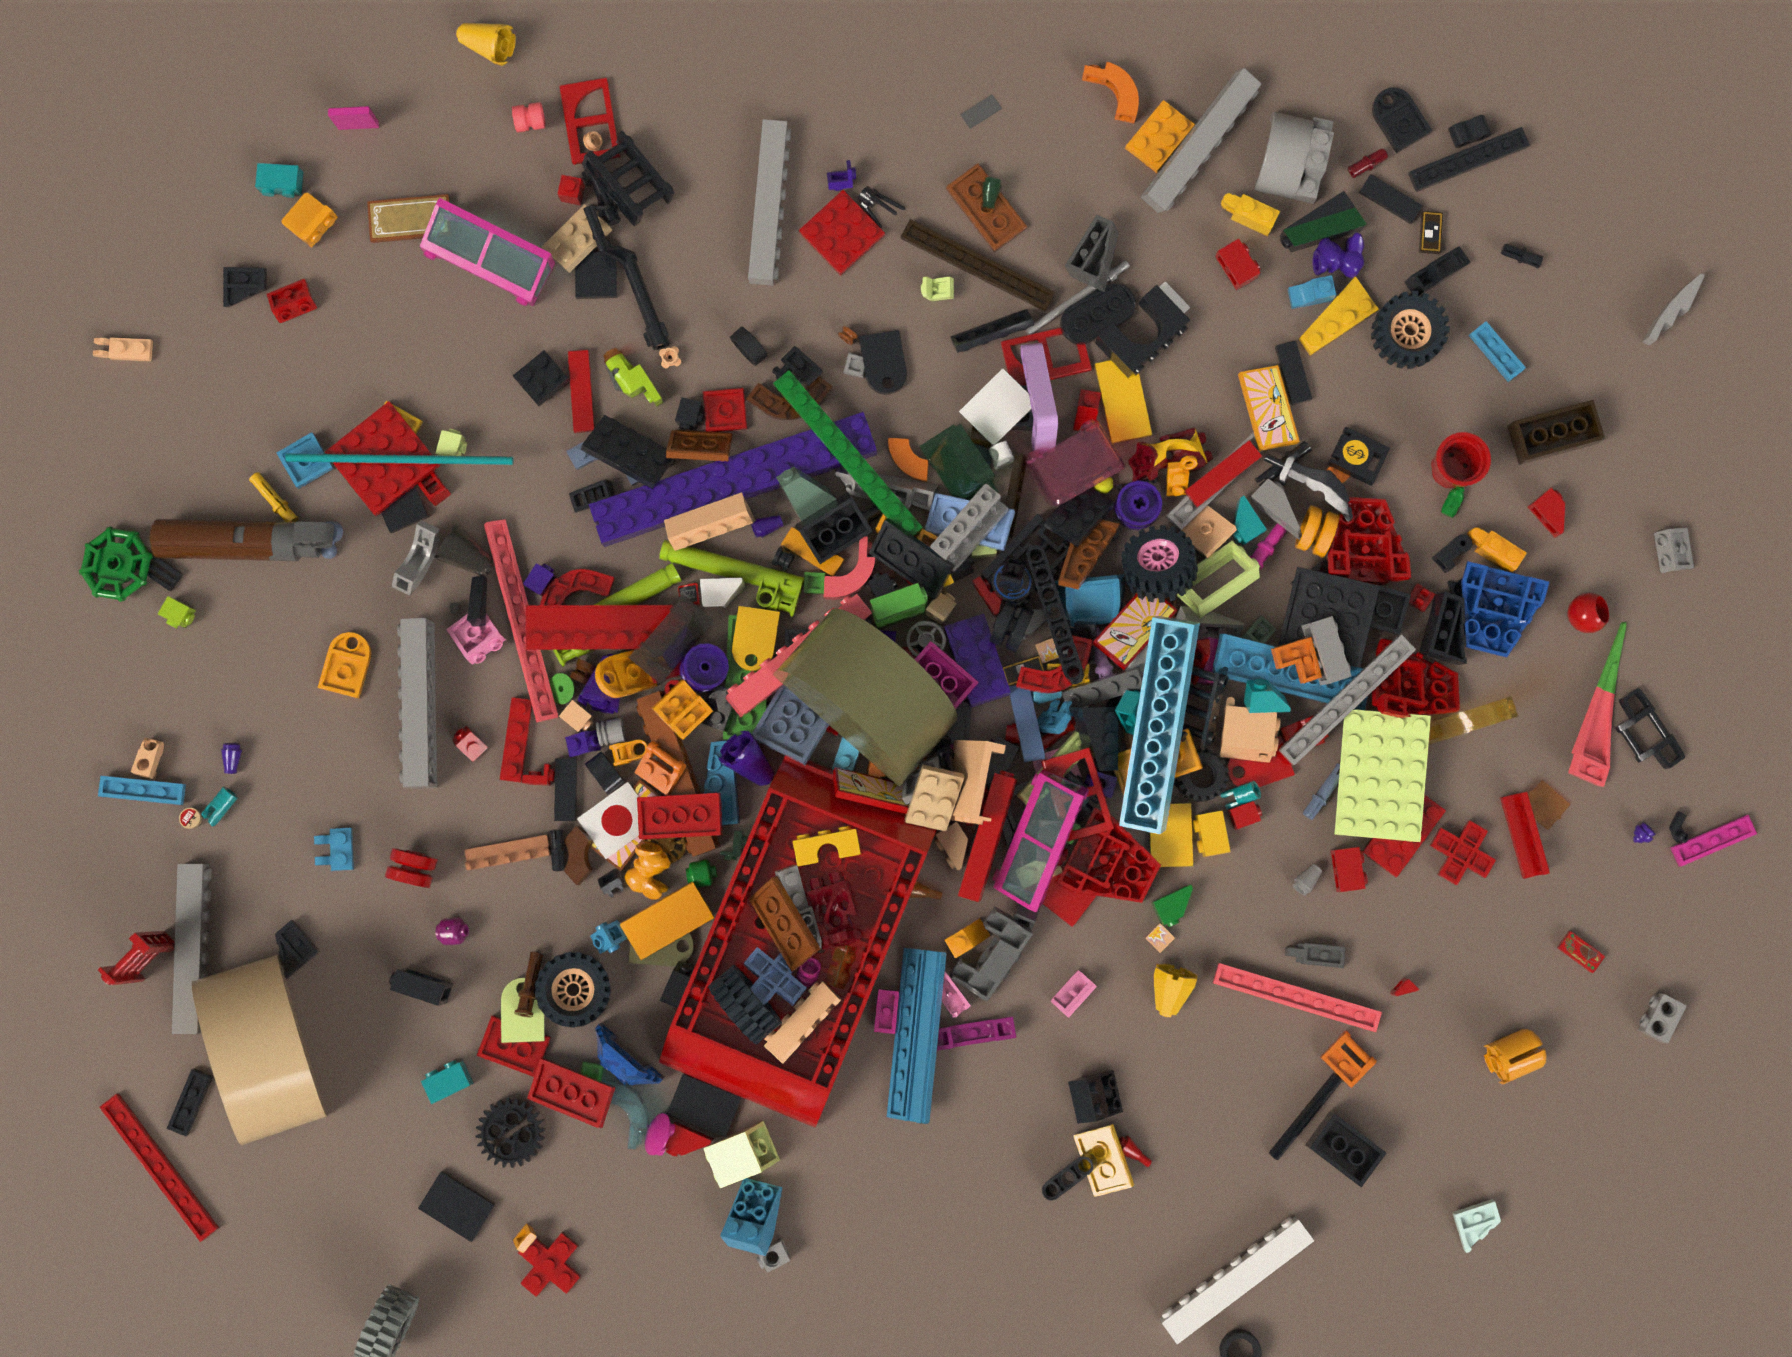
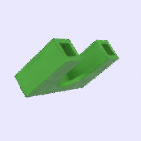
[870,583,928,630]

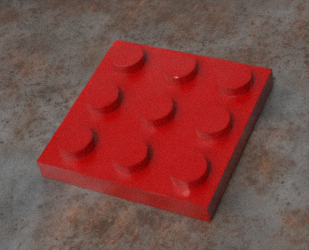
[799,190,885,276]

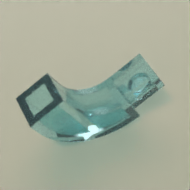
[601,1079,649,1150]

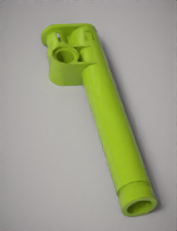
[659,540,805,617]
[553,563,682,667]

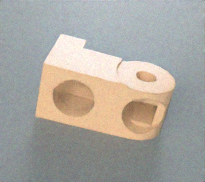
[131,737,164,780]

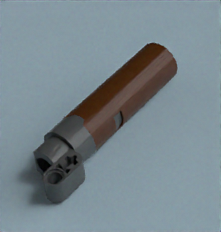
[150,519,334,561]

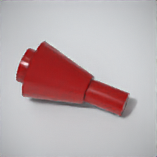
[1119,1135,1152,1167]

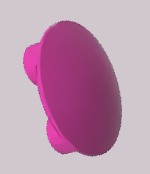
[645,1113,675,1156]

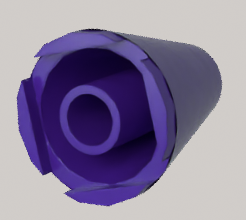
[578,654,620,714]
[719,730,774,786]

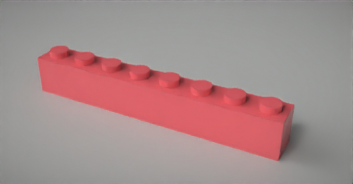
[725,594,872,718]

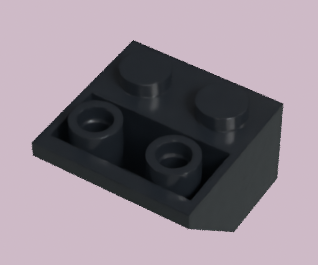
[1068,1070,1123,1124]

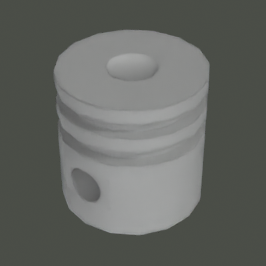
[596,718,626,746]

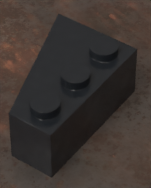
[1069,706,1118,771]

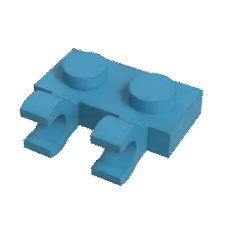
[1037,700,1074,734]
[314,828,354,871]

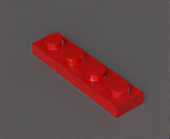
[500,697,532,783]

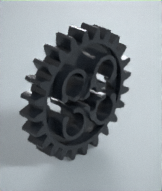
[475,1098,546,1168]

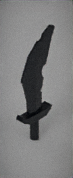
[1264,451,1353,521]

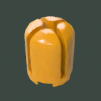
[1484,1029,1546,1085]

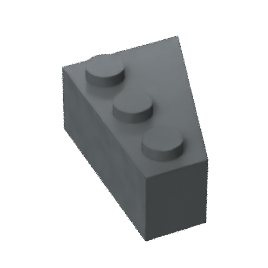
[1065,215,1119,292]

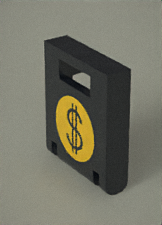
[1328,427,1390,486]

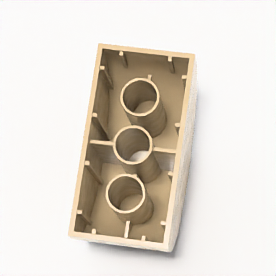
[191,954,327,1145]

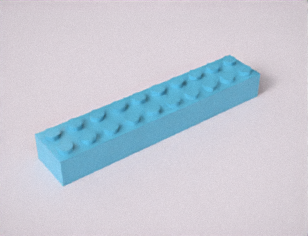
[1119,616,1200,834]

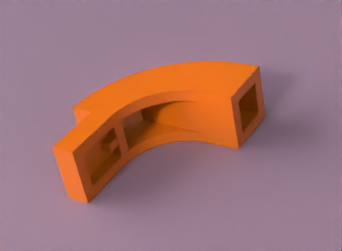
[1082,62,1139,123]

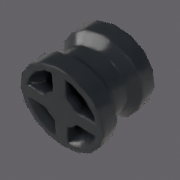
[772,546,796,571]

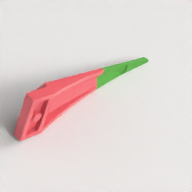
[1568,622,1627,787]

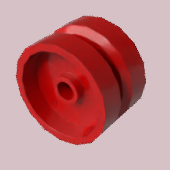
[384,848,438,888]

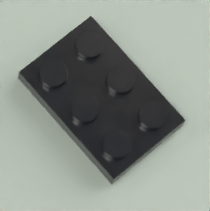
[1044,482,1115,547]

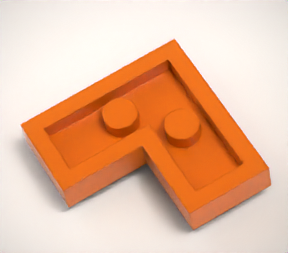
[1271,637,1322,683]

